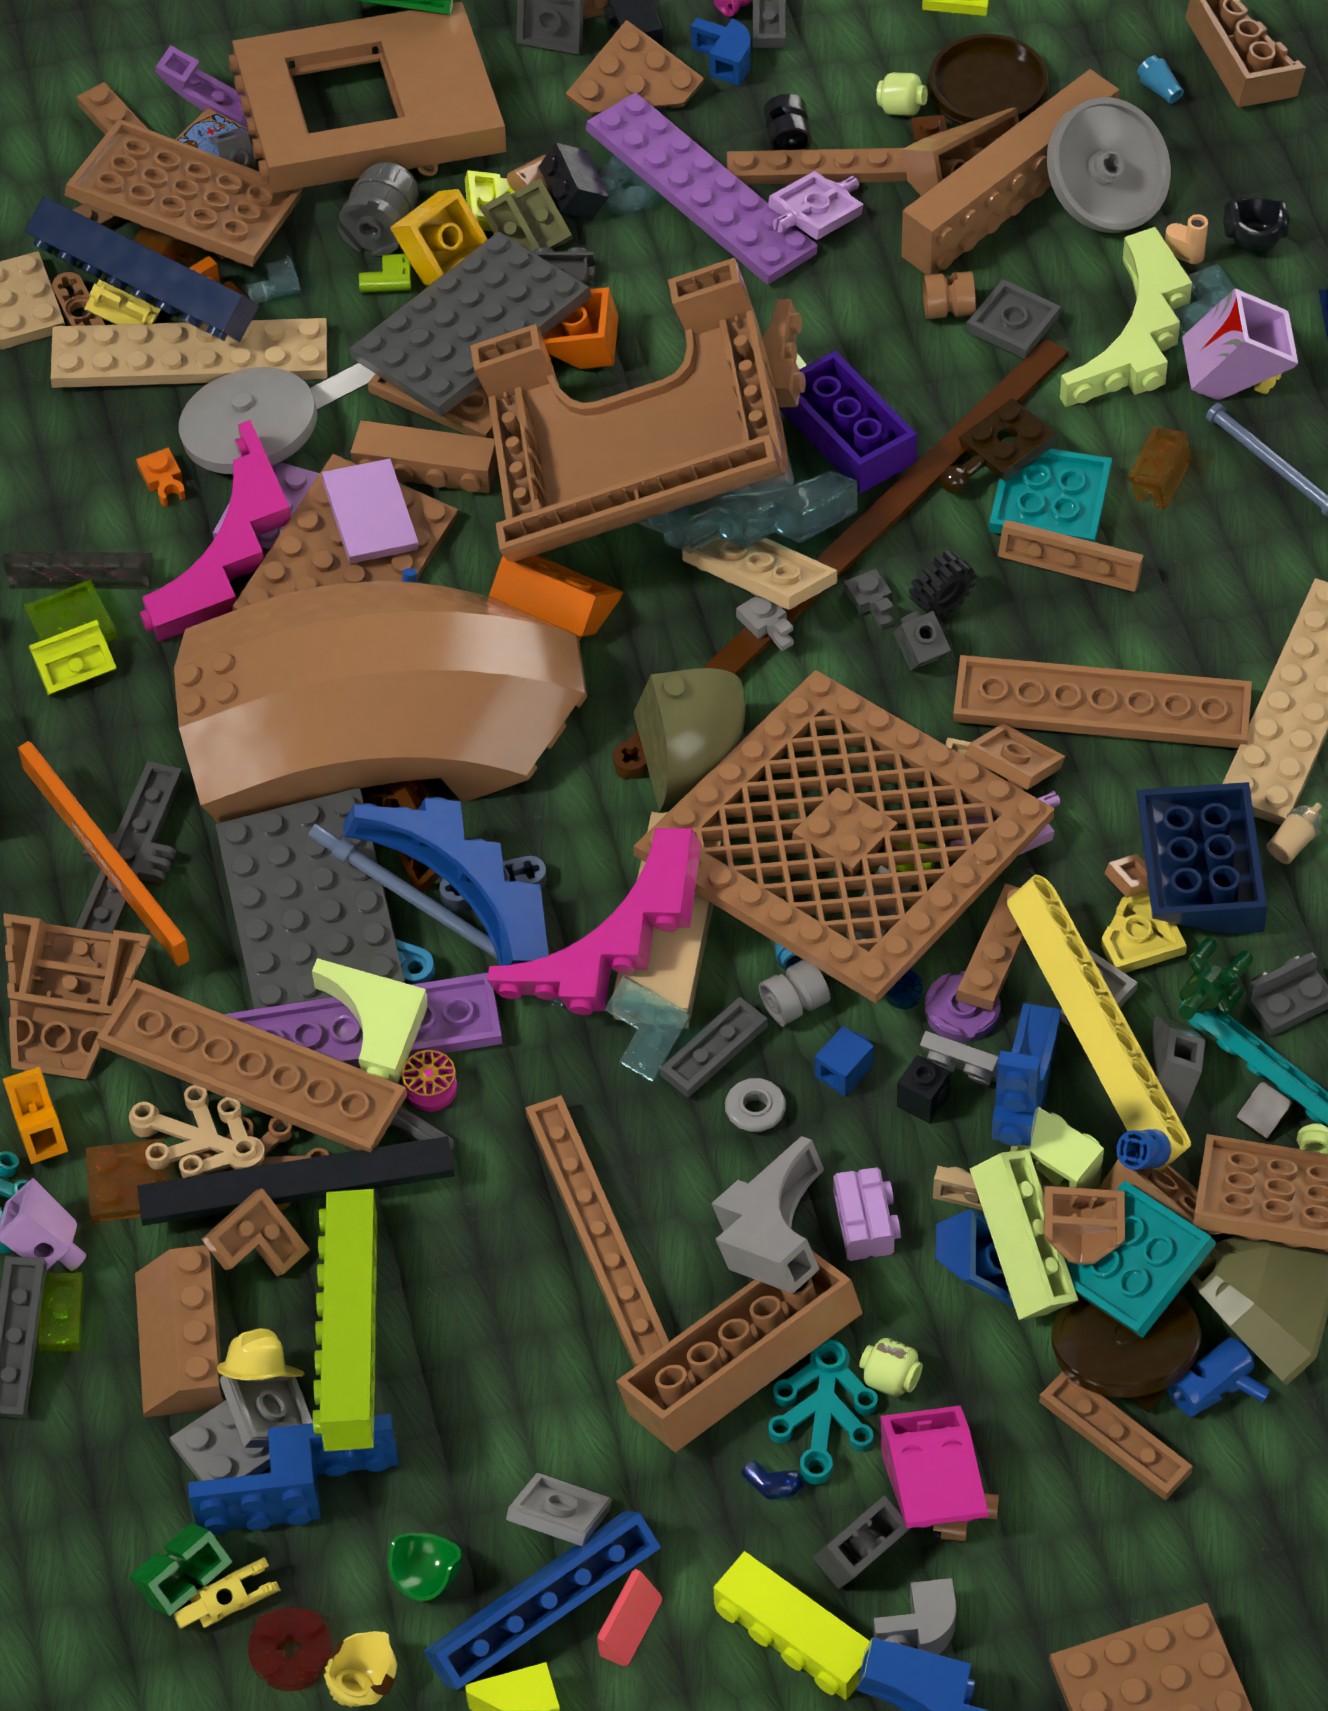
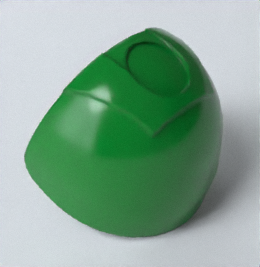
[388,1532,461,1601]

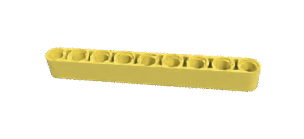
[1007,875,1191,1171]

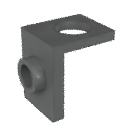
[209,128,259,171]

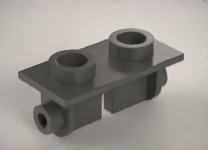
[533,247,595,284]

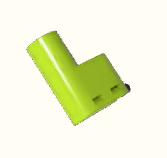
[359,253,411,293]

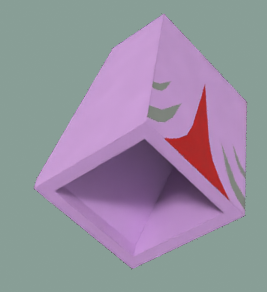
[1182,288,1298,400]

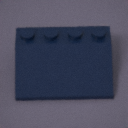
[1136,782,1267,934]

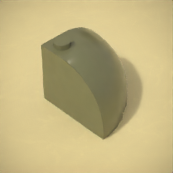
[633,668,746,812]

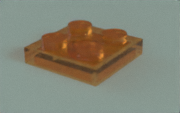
[86,1138,168,1223]

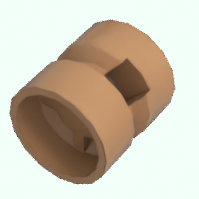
[923,271,976,319]

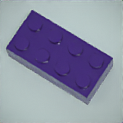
[779,351,917,493]

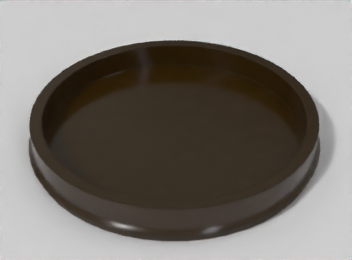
[927,34,1049,125]
[1051,1294,1201,1397]

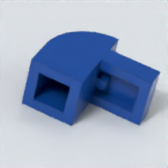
[691,18,751,86]

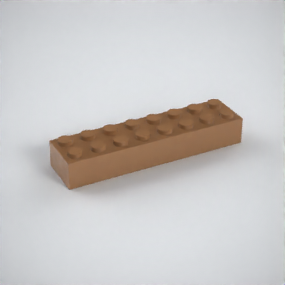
[901,69,1119,275]

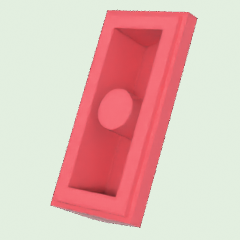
[597,1569,662,1667]

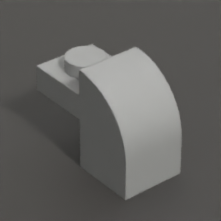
[873,1578,956,1655]

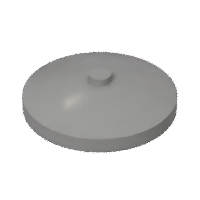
[1047,97,1171,233]
[179,367,317,474]

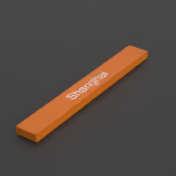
[18,741,190,967]

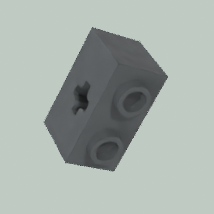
[812,1495,910,1589]

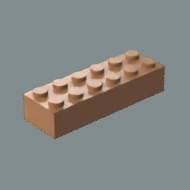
[616,1251,863,1453]

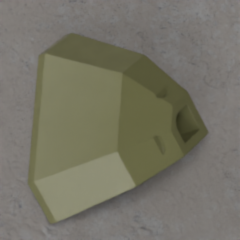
[1189,1235,1328,1386]

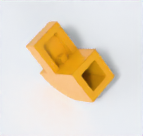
[2,1066,68,1164]

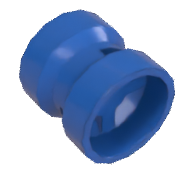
[1117,1129,1171,1170]

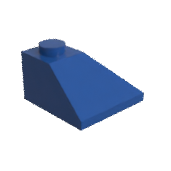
[935,1209,1015,1308]

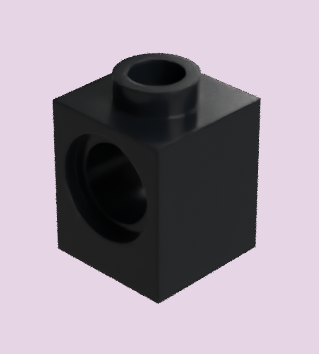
[896,1054,951,1124]

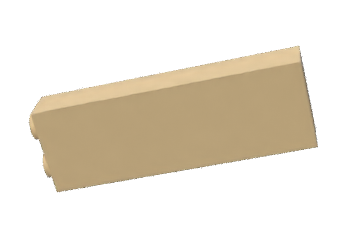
[612,812,723,1029]

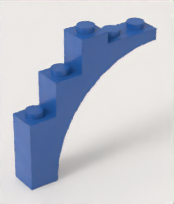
[343,797,549,966]
[991,1003,1061,1146]
[856,1637,989,1711]

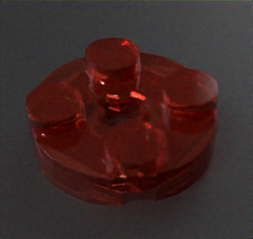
[248,1607,333,1691]

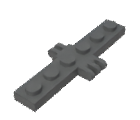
[75,761,184,934]

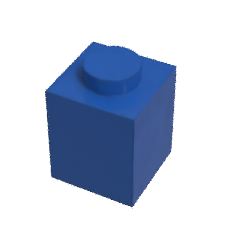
[815,1026,874,1097]

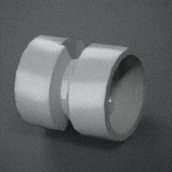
[759,959,830,1027]

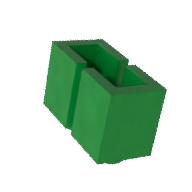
[129,1523,232,1616]

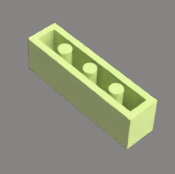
[970,1149,1078,1320]

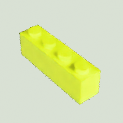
[713,1551,870,1700]

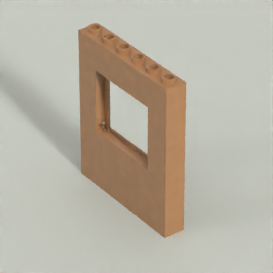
[228,2,506,193]

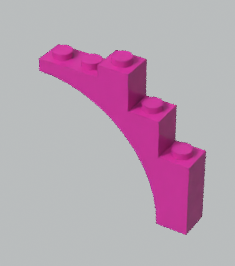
[487,828,701,1015]

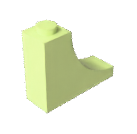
[312,958,428,1084]

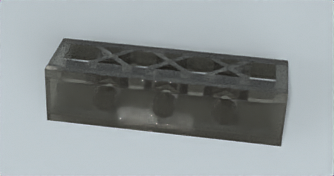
[3,552,154,589]

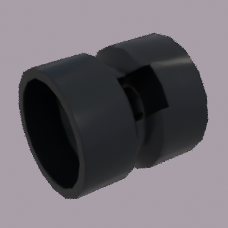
[764,94,812,150]

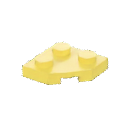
[1101,891,1187,973]

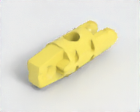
[173,1557,281,1629]

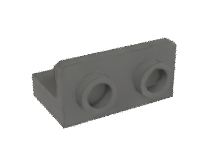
[1246,952,1328,1037]

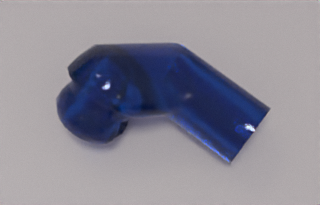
[741,1460,804,1500]

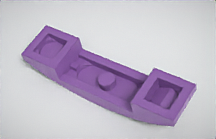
[155,45,249,128]

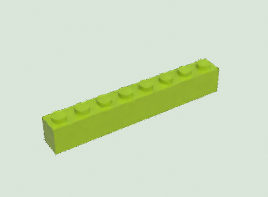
[313,1189,378,1451]

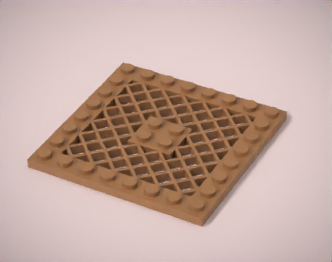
[634,670,1055,1004]

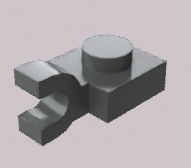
[844,569,894,630]

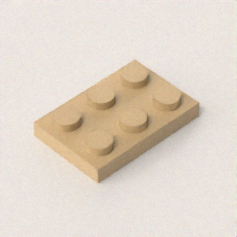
[0,251,65,350]

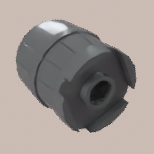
[337,162,419,256]

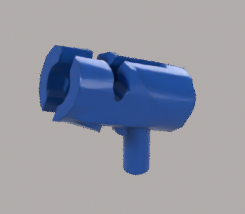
[1167,1338,1270,1417]

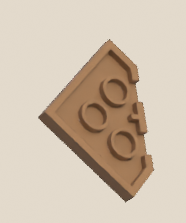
[565,20,704,117]

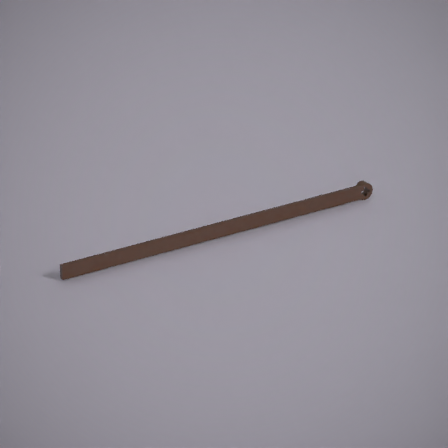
[613,338,1068,780]

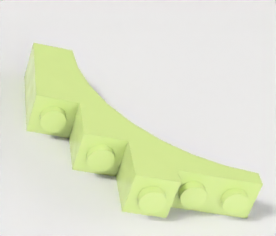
[1060,227,1192,407]

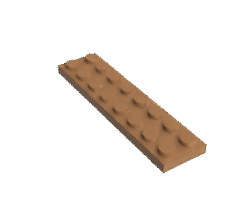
[953,655,1252,748]
[97,979,407,1153]

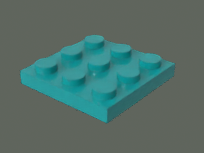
[989,449,1112,542]
[1064,1180,1217,1338]

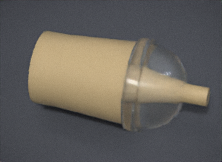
[1266,803,1322,864]

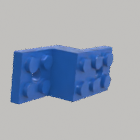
[188,1414,398,1535]

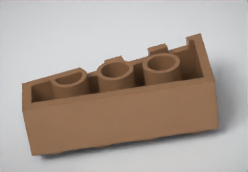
[1185,0,1306,108]

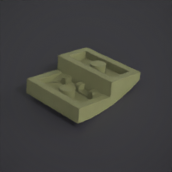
[480,178,573,252]

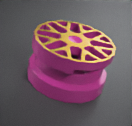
[402,1050,458,1112]

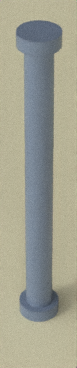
[1206,403,1328,518]

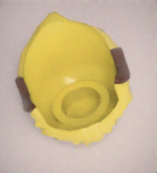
[323,1631,397,1707]

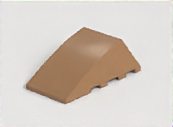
[4,913,152,1080]

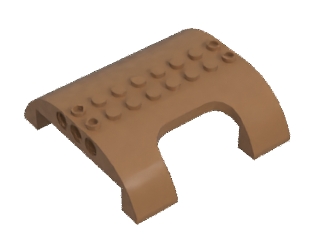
[470,257,789,562]

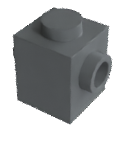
[893,610,951,671]

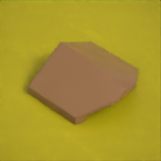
[1044,1186,1125,1265]

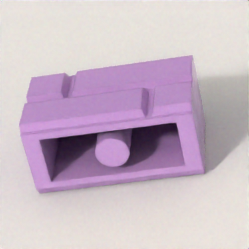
[833,1167,901,1261]

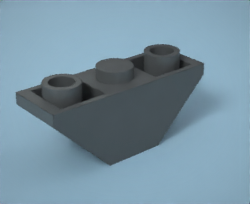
[1149,1015,1205,1123]

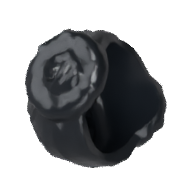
[1223,198,1290,252]

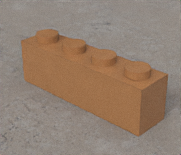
[351,420,498,494]

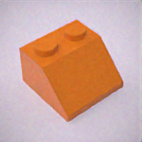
[542,287,619,369]

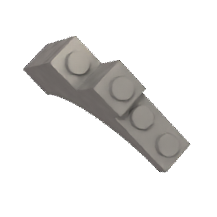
[711,1136,824,1294]

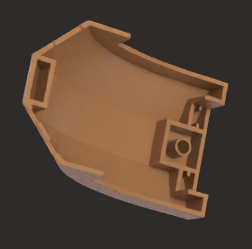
[174,581,588,823]

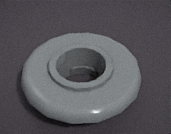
[725,1078,786,1132]

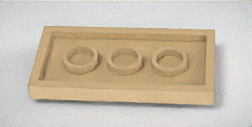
[683,522,837,610]

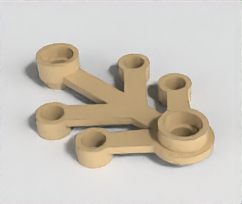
[129,1085,265,1178]

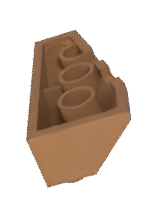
[902,108,1019,196]

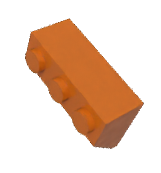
[489,555,623,639]

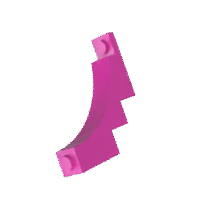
[139,420,291,642]

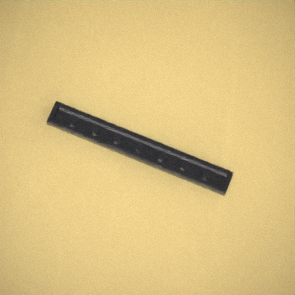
[137,1136,455,1226]

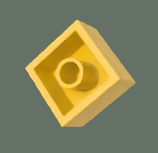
[390,189,488,285]

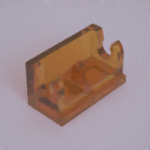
[1128,427,1191,509]

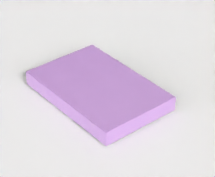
[322,458,419,564]

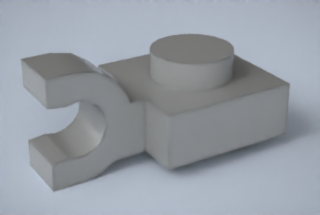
[736,596,794,651]

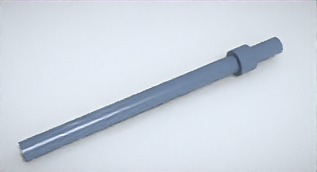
[308,823,497,959]

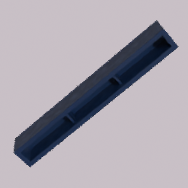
[24,196,259,342]

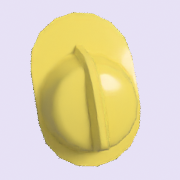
[217,1328,305,1380]

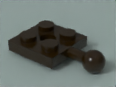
[941,398,1059,494]

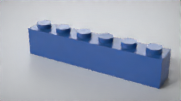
[423,1511,661,1690]

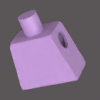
[0,1178,86,1272]

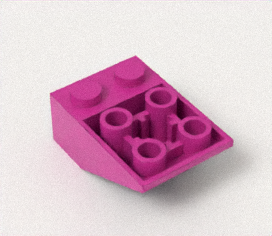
[880,1405,988,1528]

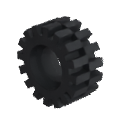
[909,551,977,619]

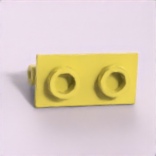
[84,279,161,325]

